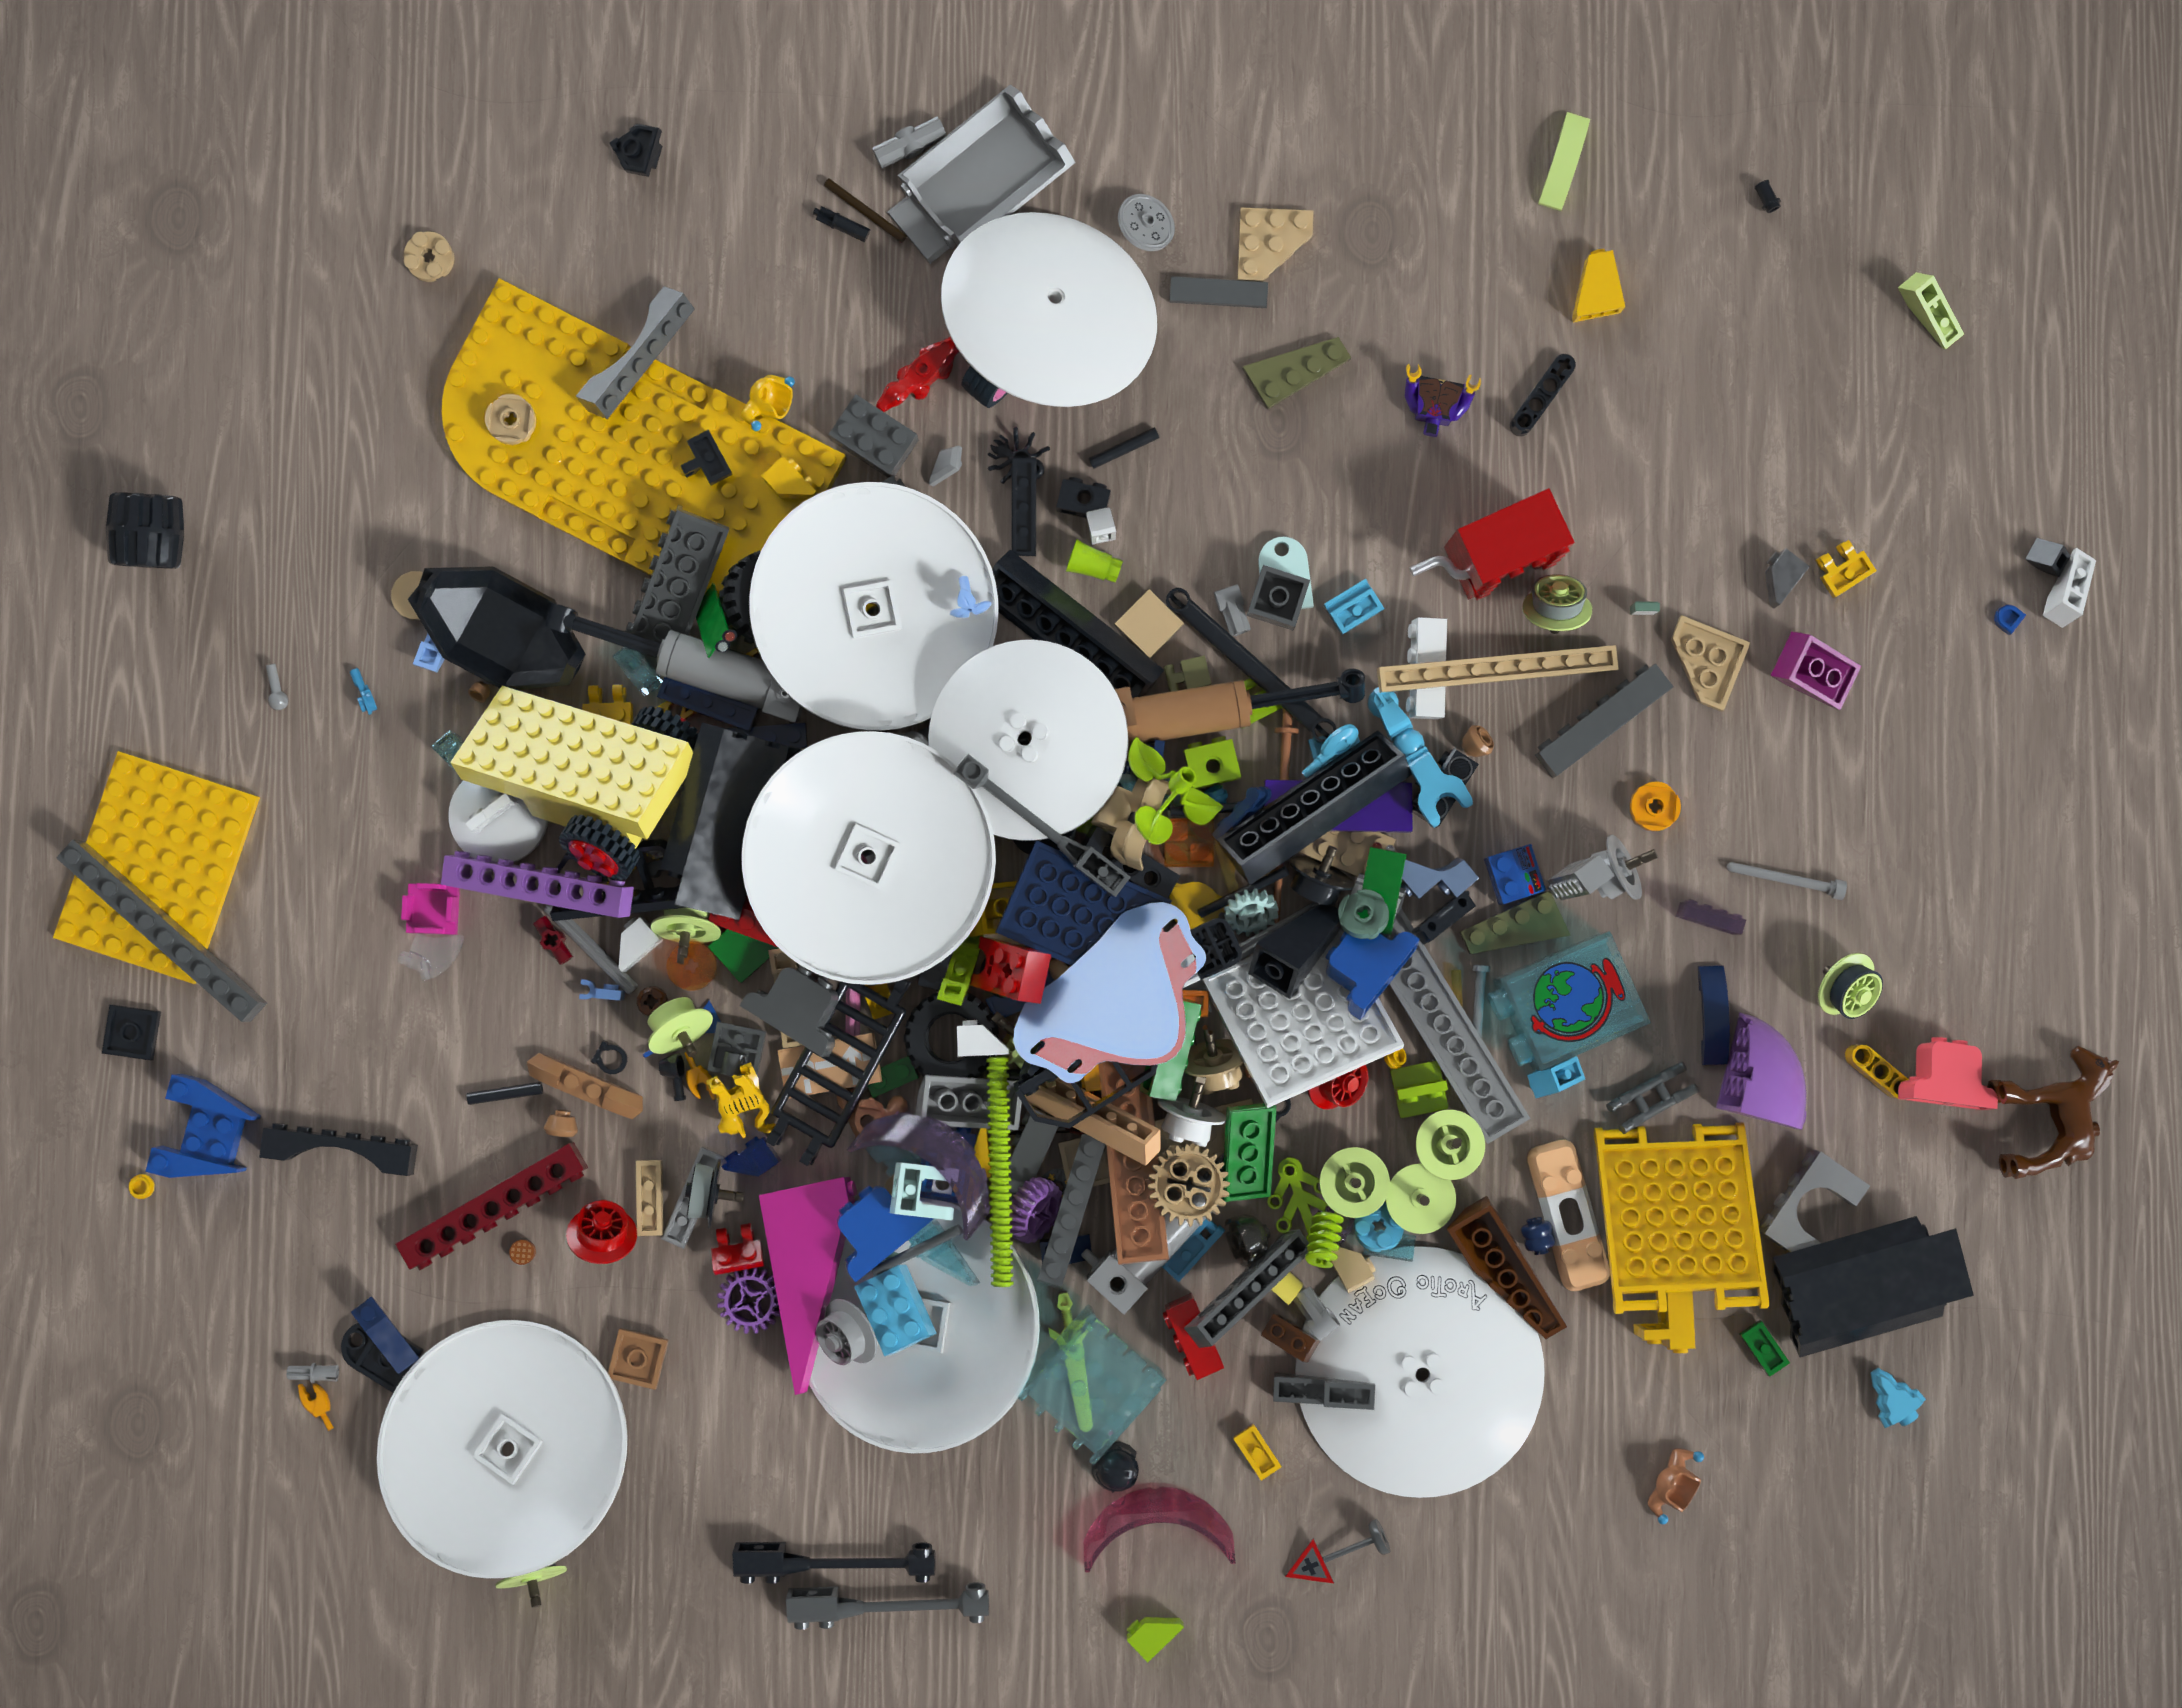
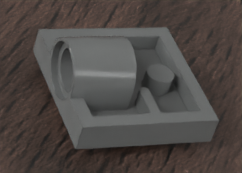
[707,1022,767,1077]

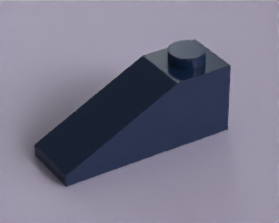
[351,1296,420,1374]

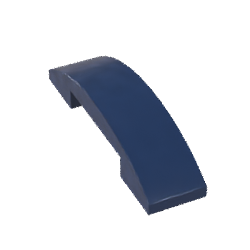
[1698,966,1730,1065]

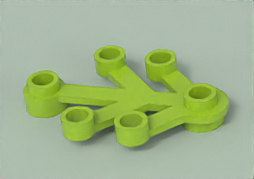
[1267,1157,1337,1242]

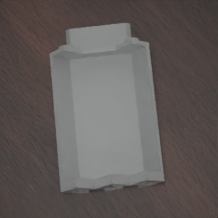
[887,85,1076,264]

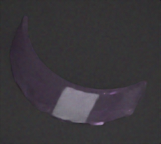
[847,1113,990,1241]

